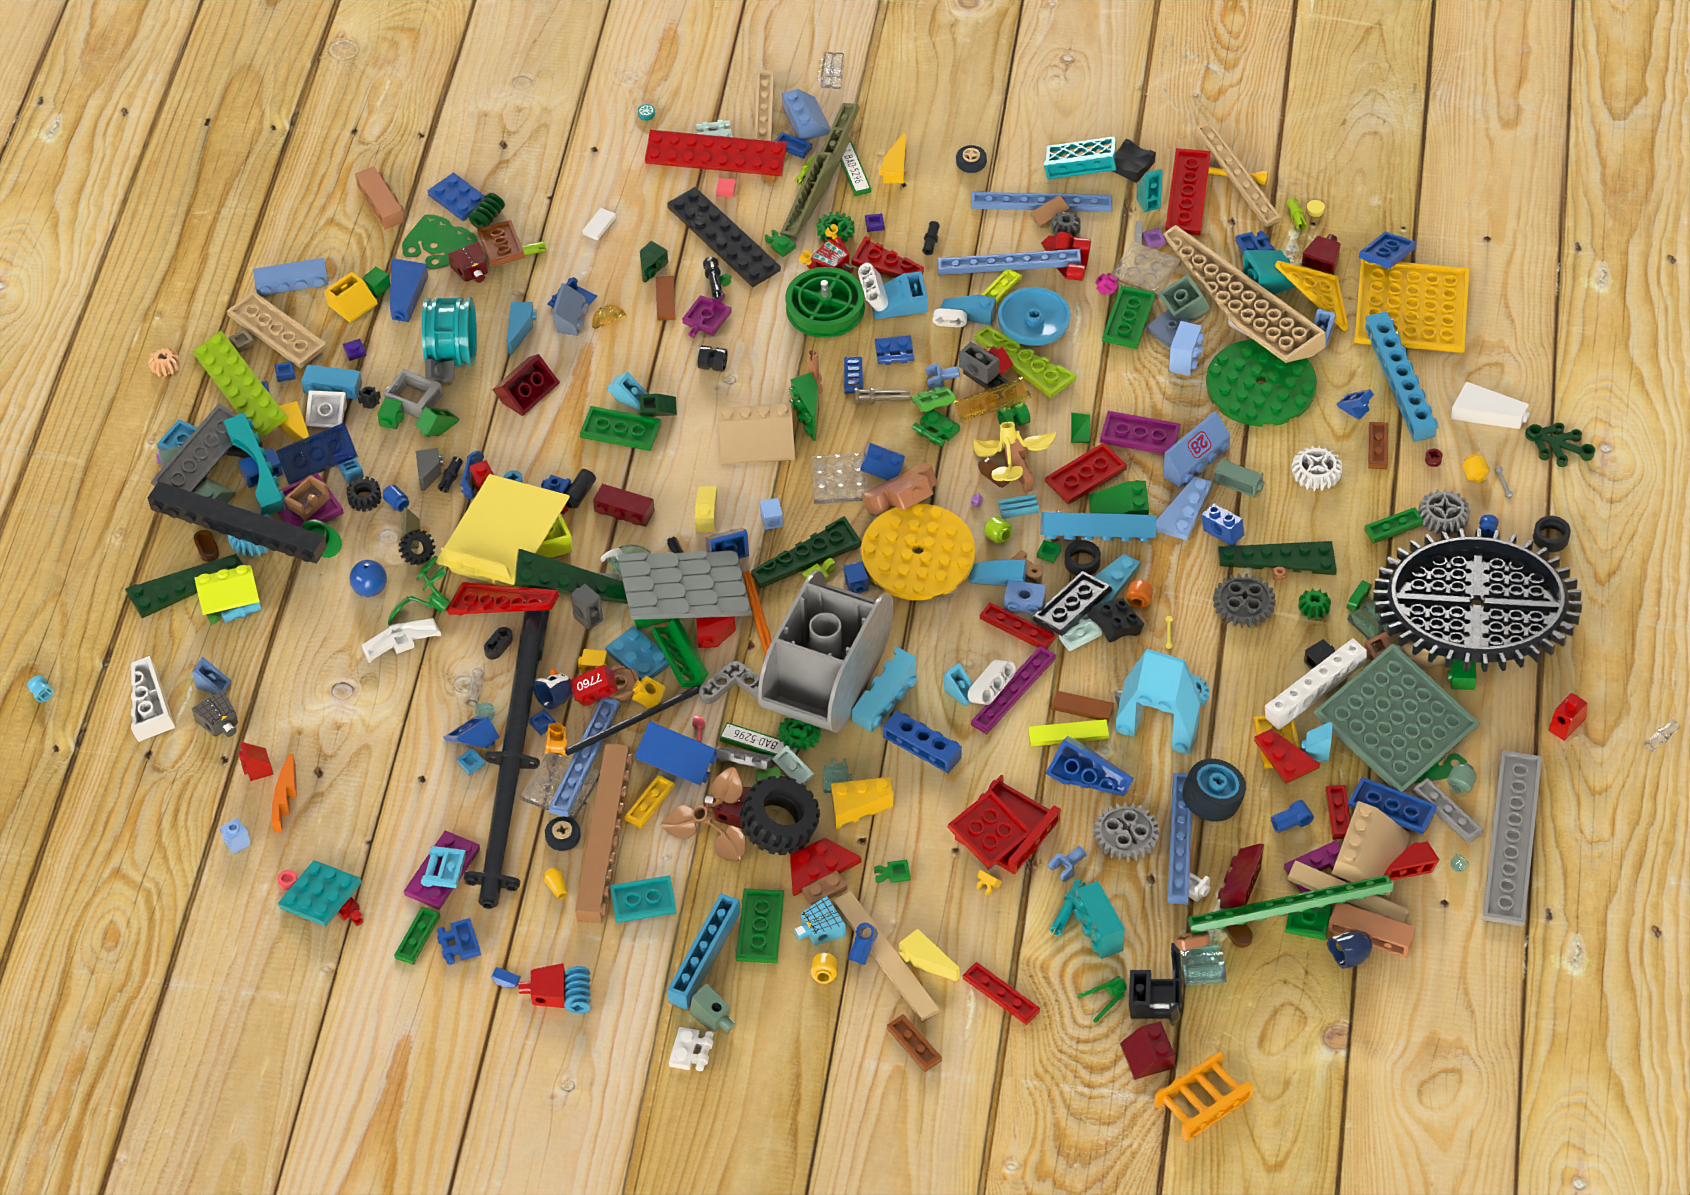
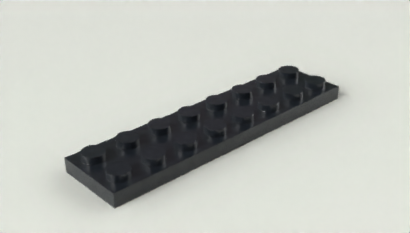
[667,187,781,287]

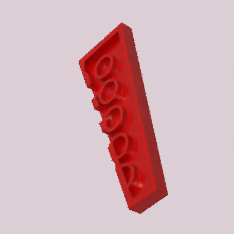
[446,582,560,616]

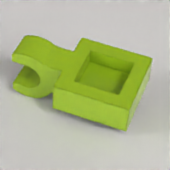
[802,558,836,582]

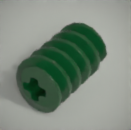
[469,193,505,229]

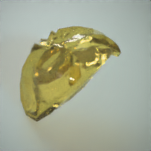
[592,304,627,329]

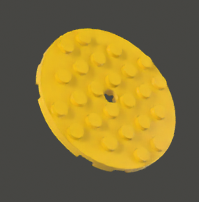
[861,503,975,600]

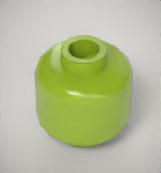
[984,516,1012,544]

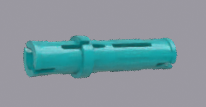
[1049,879,1086,936]

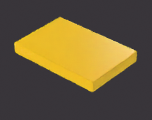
[1253,716,1301,769]

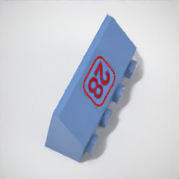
[1163,411,1230,488]

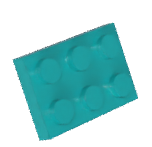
[610,875,677,923]

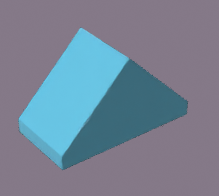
[944,663,973,706]

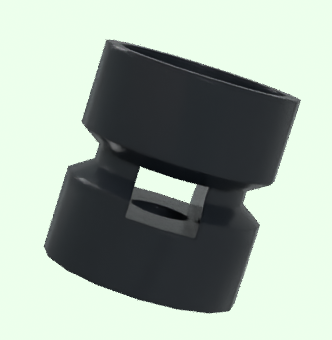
[697,345,728,372]

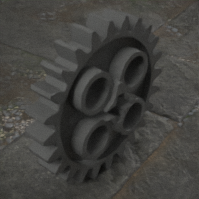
[1213,573,1276,628]

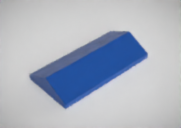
[1347,777,1437,834]

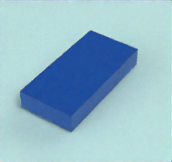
[775,132,812,159]

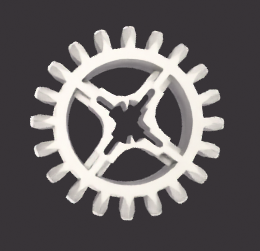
[1291,445,1343,491]

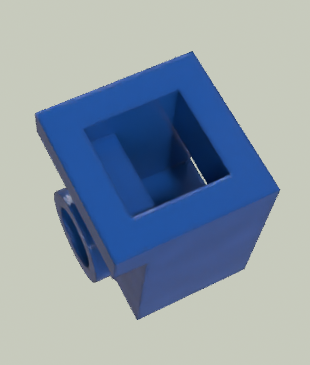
[541,475,571,494]

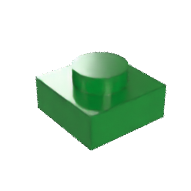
[1037,540,1062,564]

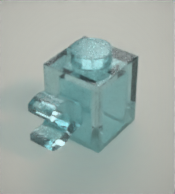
[823,757,852,793]

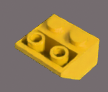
[324,271,378,323]

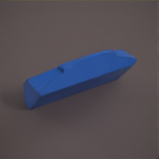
[491,967,521,988]

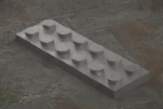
[151,403,237,492]

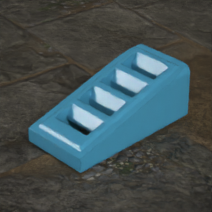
[333,449,364,483]

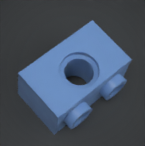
[1004,580,1046,614]

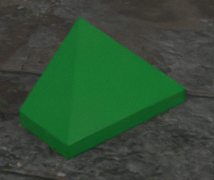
[1071,412,1090,443]

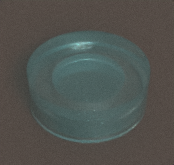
[475,702,495,721]

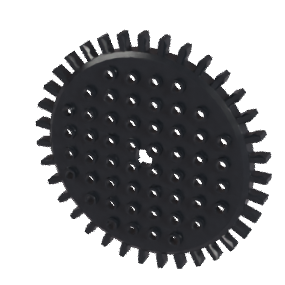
[1373,528,1582,672]

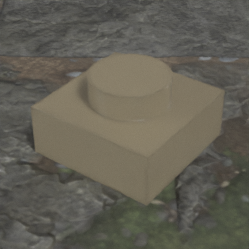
[229,329,255,352]

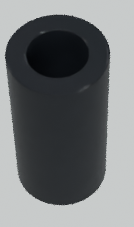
[565,469,596,508]

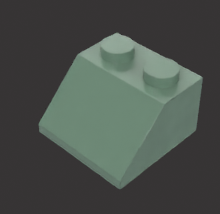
[1157,274,1210,319]

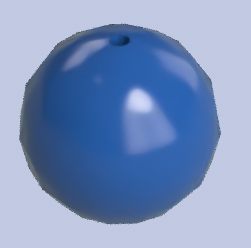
[349,560,387,597]

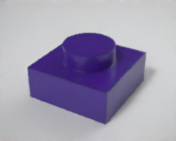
[343,339,366,361]

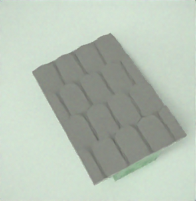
[617,551,753,630]

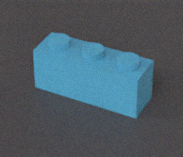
[302,365,362,399]

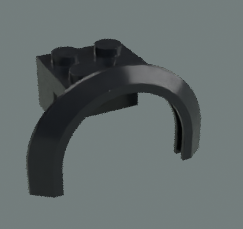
[1129,943,1182,1026]

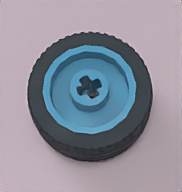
[1182,758,1246,822]

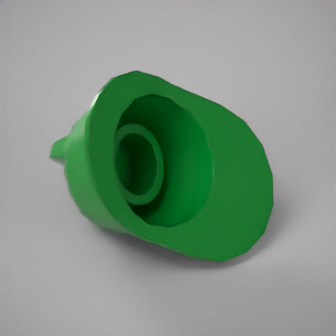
[301,520,342,558]

